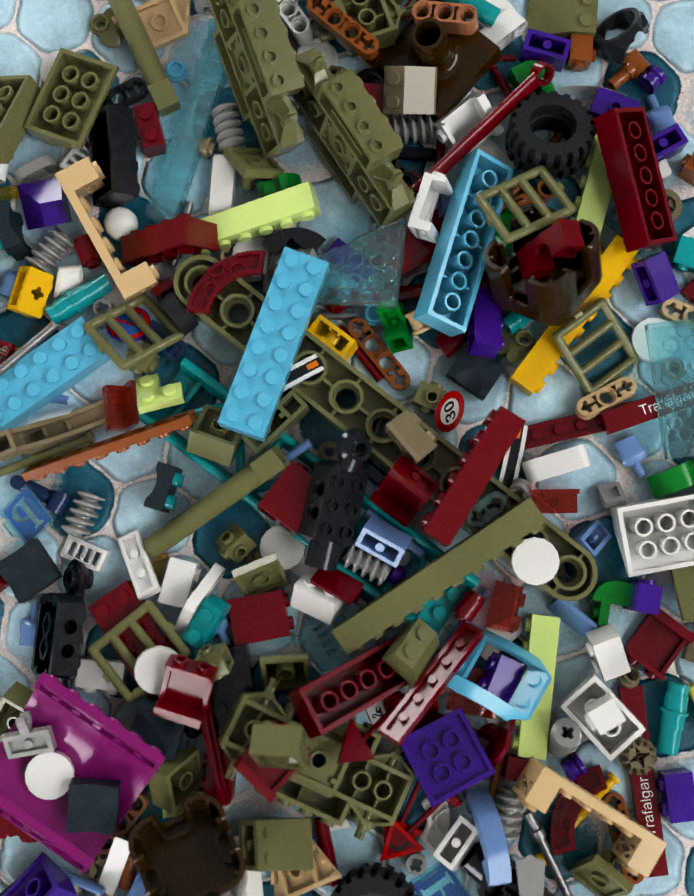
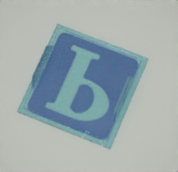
[0,484,55,544]
[411,862,471,896]

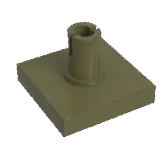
[223,147,284,190]
[231,551,290,596]
[567,850,634,896]

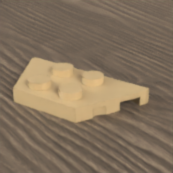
[111,0,191,50]
[271,840,342,896]

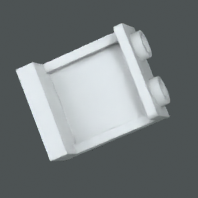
[433,92,505,163]
[407,171,454,243]

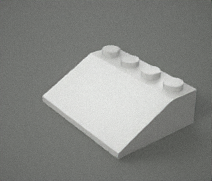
[610,491,694,577]

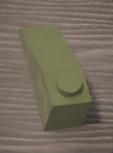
[241,390,310,455]

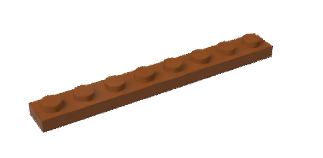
[21,409,197,482]

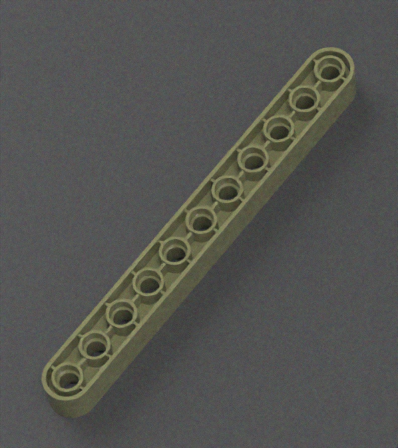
[173,255,598,601]

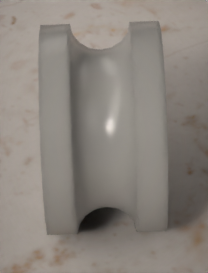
[92,298,115,317]
[509,478,532,499]
[405,852,427,876]

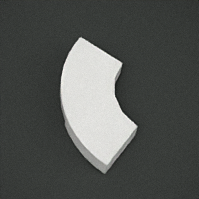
[419,797,450,853]

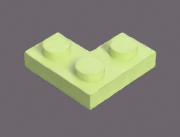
[136,373,185,414]

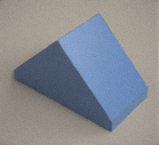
[573,519,612,558]

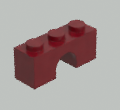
[516,218,585,279]

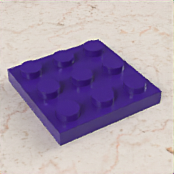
[400,707,496,807]

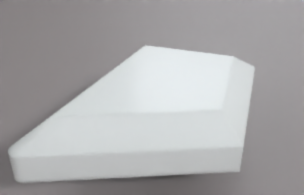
[52,265,84,300]

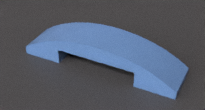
[462,786,512,887]

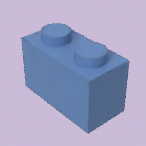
[355,515,413,568]

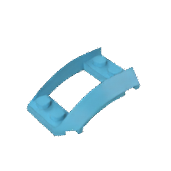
[447,623,552,722]

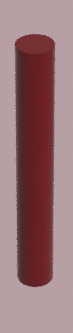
[338,325,384,383]

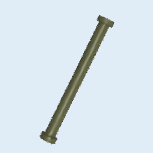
[0,431,96,477]

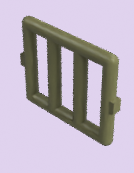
[475,165,576,244]
[83,294,185,371]
[552,297,639,395]
[88,600,191,704]

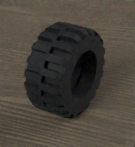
[505,91,596,180]
[331,862,419,896]

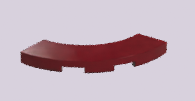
[186,250,266,315]
[550,765,608,855]

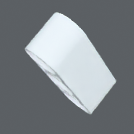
[276,0,313,46]
[480,7,528,51]
[209,154,237,216]
[521,444,591,484]

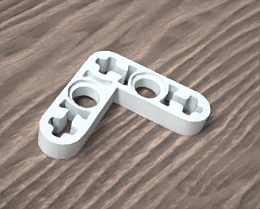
[175,563,226,640]

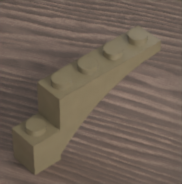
[0,398,117,462]

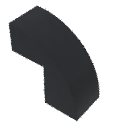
[261,227,326,257]

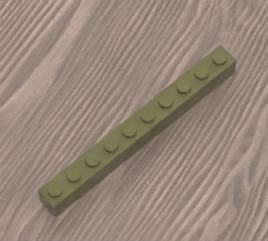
[331,495,547,655]

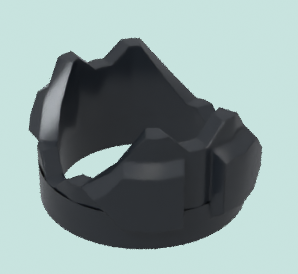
[594,7,650,64]

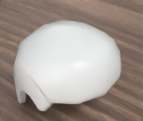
[103,207,138,241]

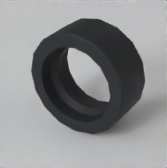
[157,291,199,335]

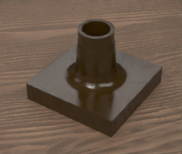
[374,0,501,121]

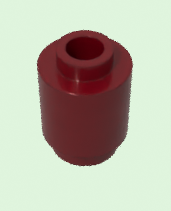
[74,234,103,270]
[452,589,485,623]

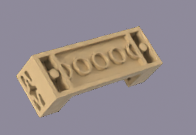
[54,156,162,301]
[512,756,667,878]

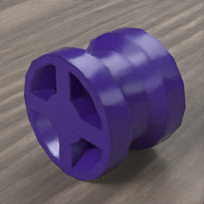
[637,65,666,95]
[559,752,588,782]

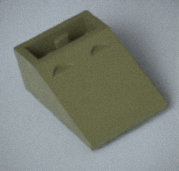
[239,816,314,871]

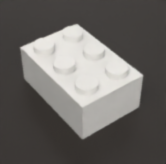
[560,672,646,762]

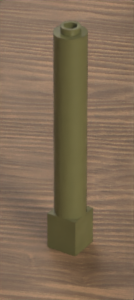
[108,0,182,117]
[144,445,291,557]

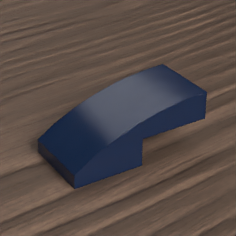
[142,319,189,364]

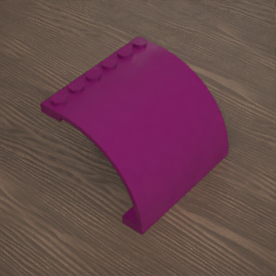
[0,672,166,874]

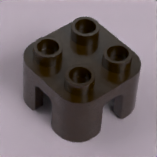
[484,205,603,326]
[128,794,248,896]

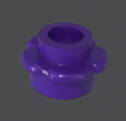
[386,565,407,586]

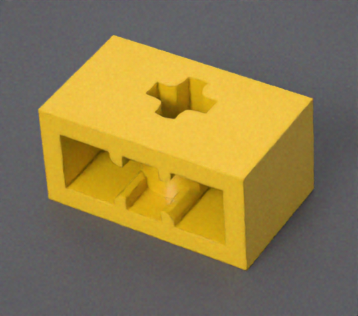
[6,266,54,319]
[307,314,358,362]

